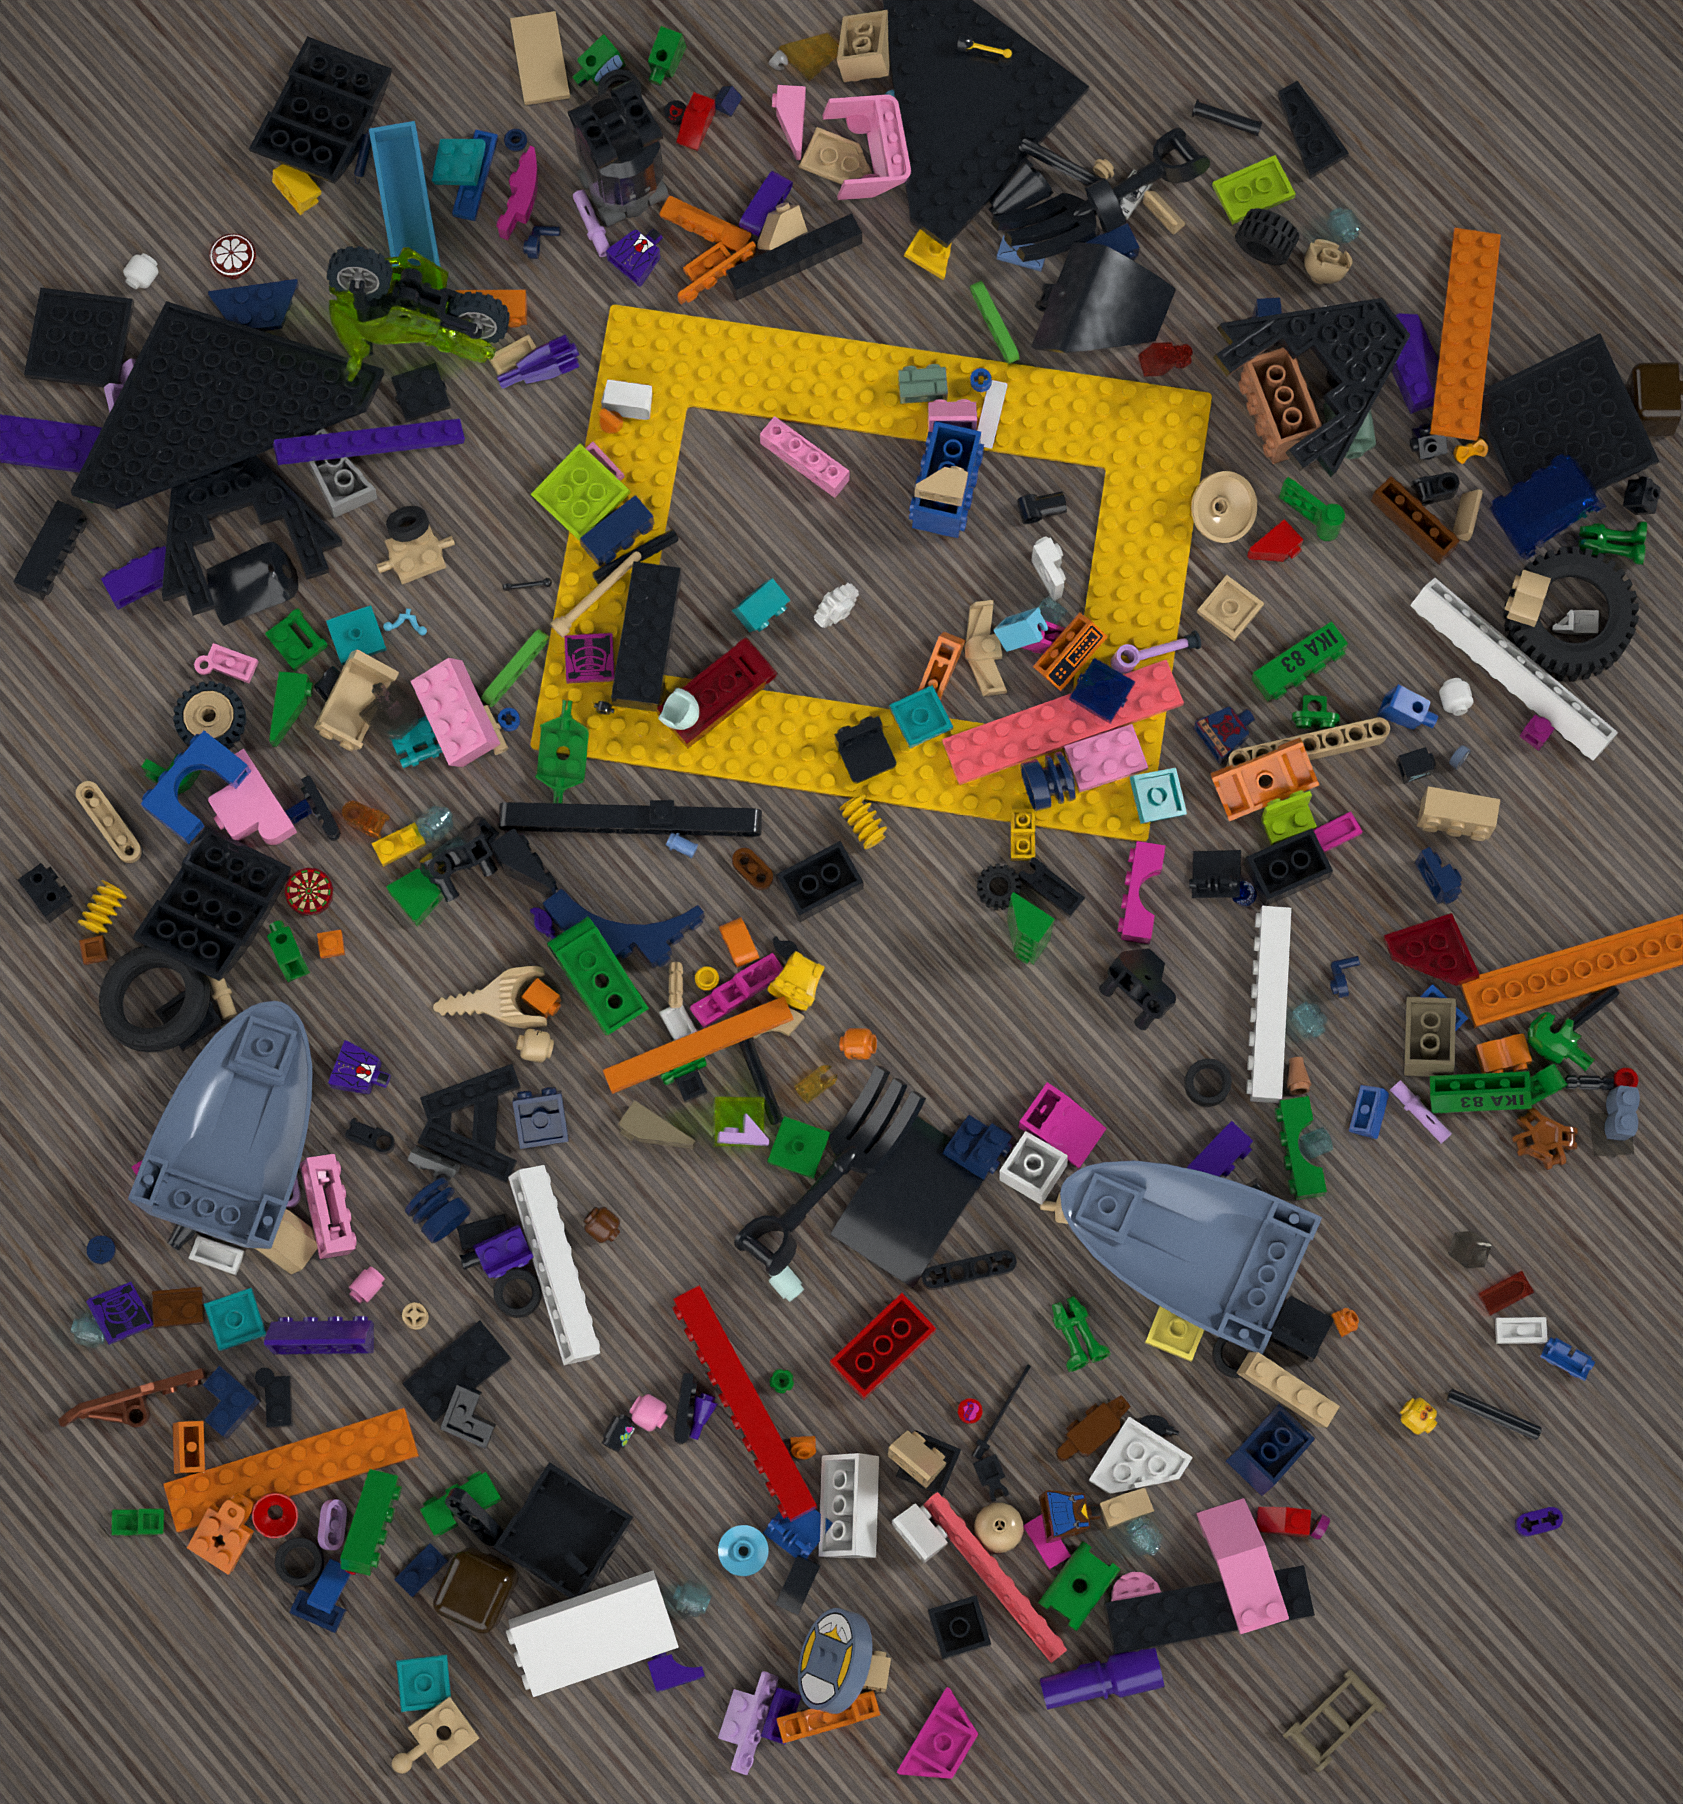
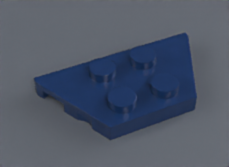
[208,279,299,331]

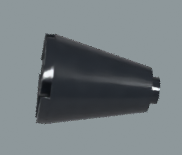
[988,157,1054,216]

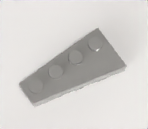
[306,429,377,518]

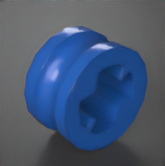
[970,368,992,392]
[498,708,520,732]

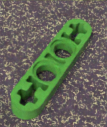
[970,281,1020,364]
[481,629,549,707]

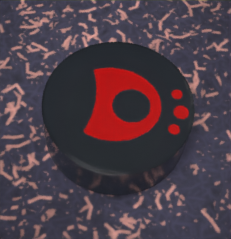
[664,100,687,125]

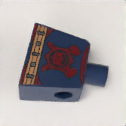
[1193,707,1255,764]

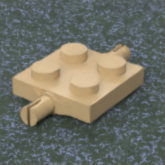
[376,525,455,584]

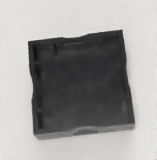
[493,1462,635,1599]

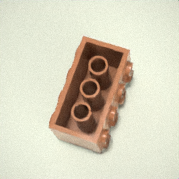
[1238,347,1322,464]

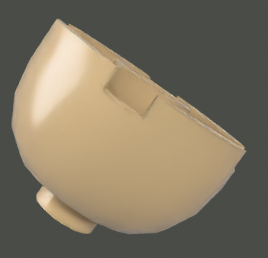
[1304,239,1352,284]
[974,1502,1024,1553]

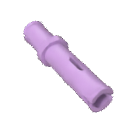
[573,190,610,257]
[1390,1080,1452,1144]

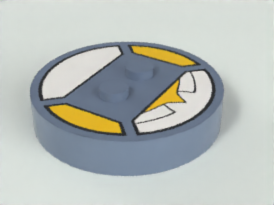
[798,1608,872,1714]

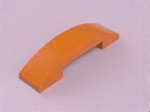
[776,1690,881,1744]

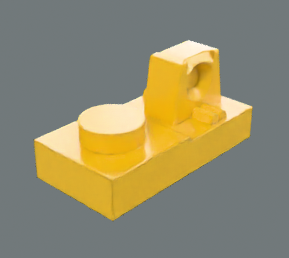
[372,822,426,867]

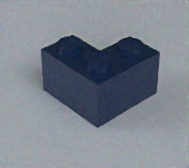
[203,1366,261,1439]

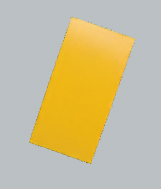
[1010,809,1035,861]

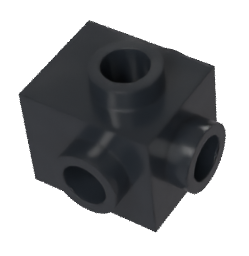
[1409,424,1448,460]
[1622,476,1661,515]

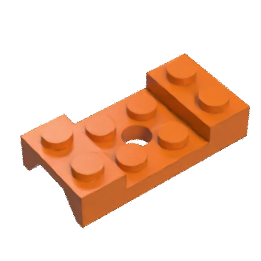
[1210,737,1319,821]

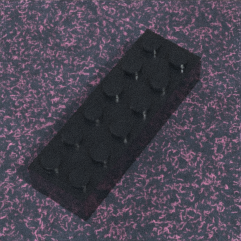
[611,561,682,712]

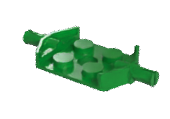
[535,700,589,803]

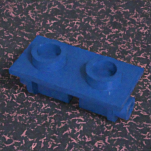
[1540,1337,1595,1381]

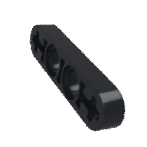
[922,1250,1017,1290]

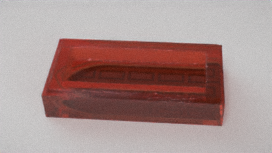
[1478,1271,1534,1316]

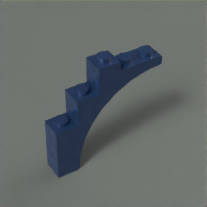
[542,889,705,969]

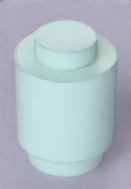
[769,1266,804,1302]

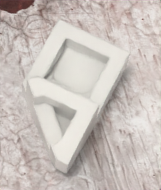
[1553,609,1599,636]

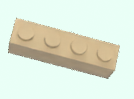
[1237,1352,1340,1428]

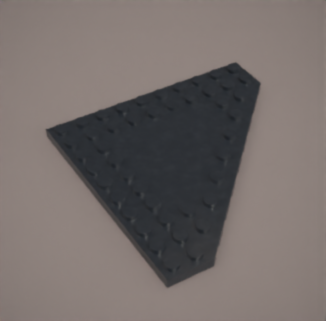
[882,0,1089,248]
[71,301,385,509]

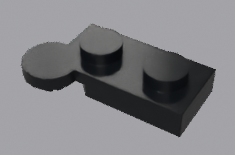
[255,1367,293,1428]

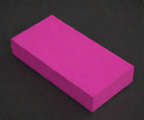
[1314,811,1363,853]
[1024,1514,1071,1570]

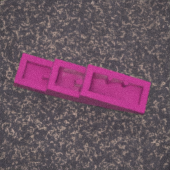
[690,953,783,1028]

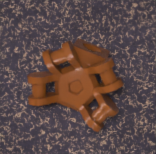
[1512,1107,1578,1170]

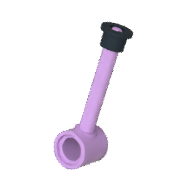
[1111,630,1201,674]

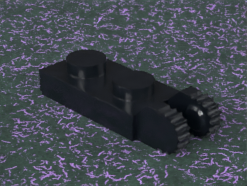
[300,775,341,841]
[673,1373,697,1445]

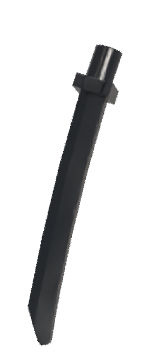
[972,1364,1031,1460]

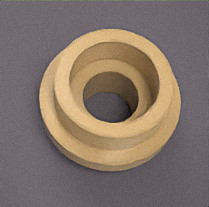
[1092,159,1114,180]

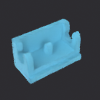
[993,607,1048,652]

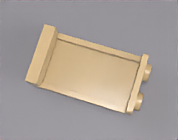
[314,649,399,751]

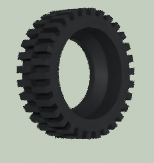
[1503,547,1639,681]

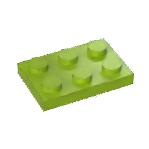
[1212,155,1296,225]

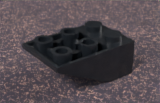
[490,828,558,898]

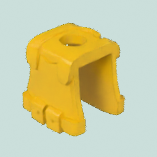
[767,951,825,1011]

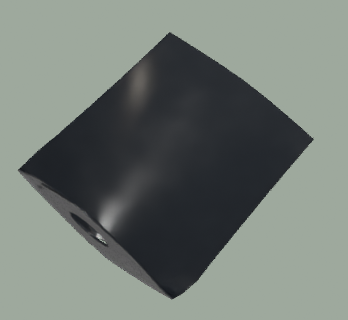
[207,542,298,626]

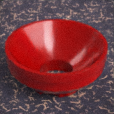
[252,1492,298,1538]

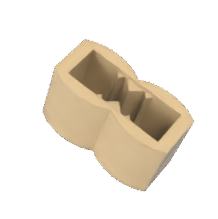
[1505,570,1551,627]

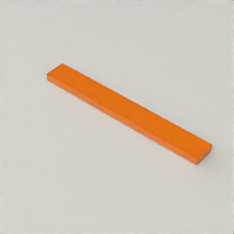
[603,996,794,1094]

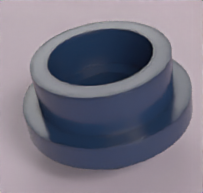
[504,129,527,152]

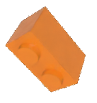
[173,1421,205,1474]

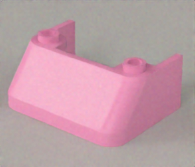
[822,95,911,200]

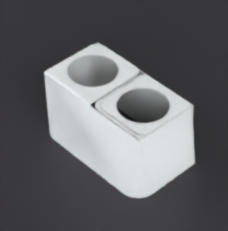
[601,379,653,420]

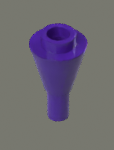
[689,1393,718,1440]

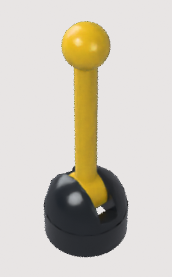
[956,32,1012,58]

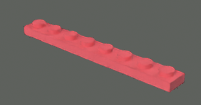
[923,1492,1067,1664]

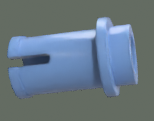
[666,832,698,859]

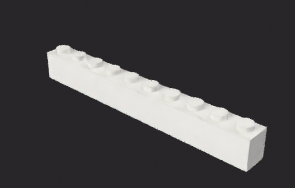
[1410,578,1618,760]

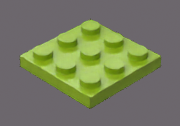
[531,443,631,541]

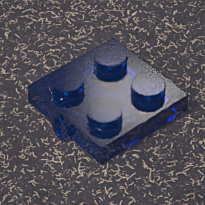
[1069,658,1135,724]

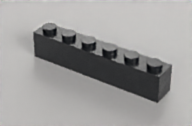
[726,213,862,301]

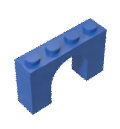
[141,730,251,845]

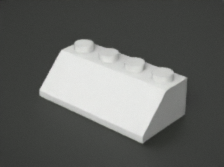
[818,1453,879,1558]

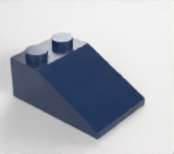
[1226,1404,1315,1496]

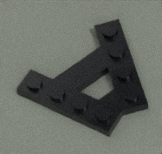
[417,1064,521,1184]

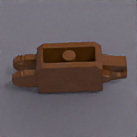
[1056,1395,1131,1462]

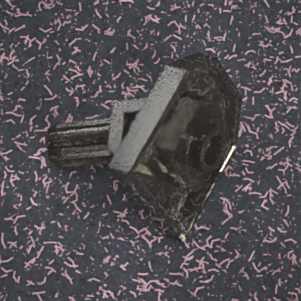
[359,682,419,740]

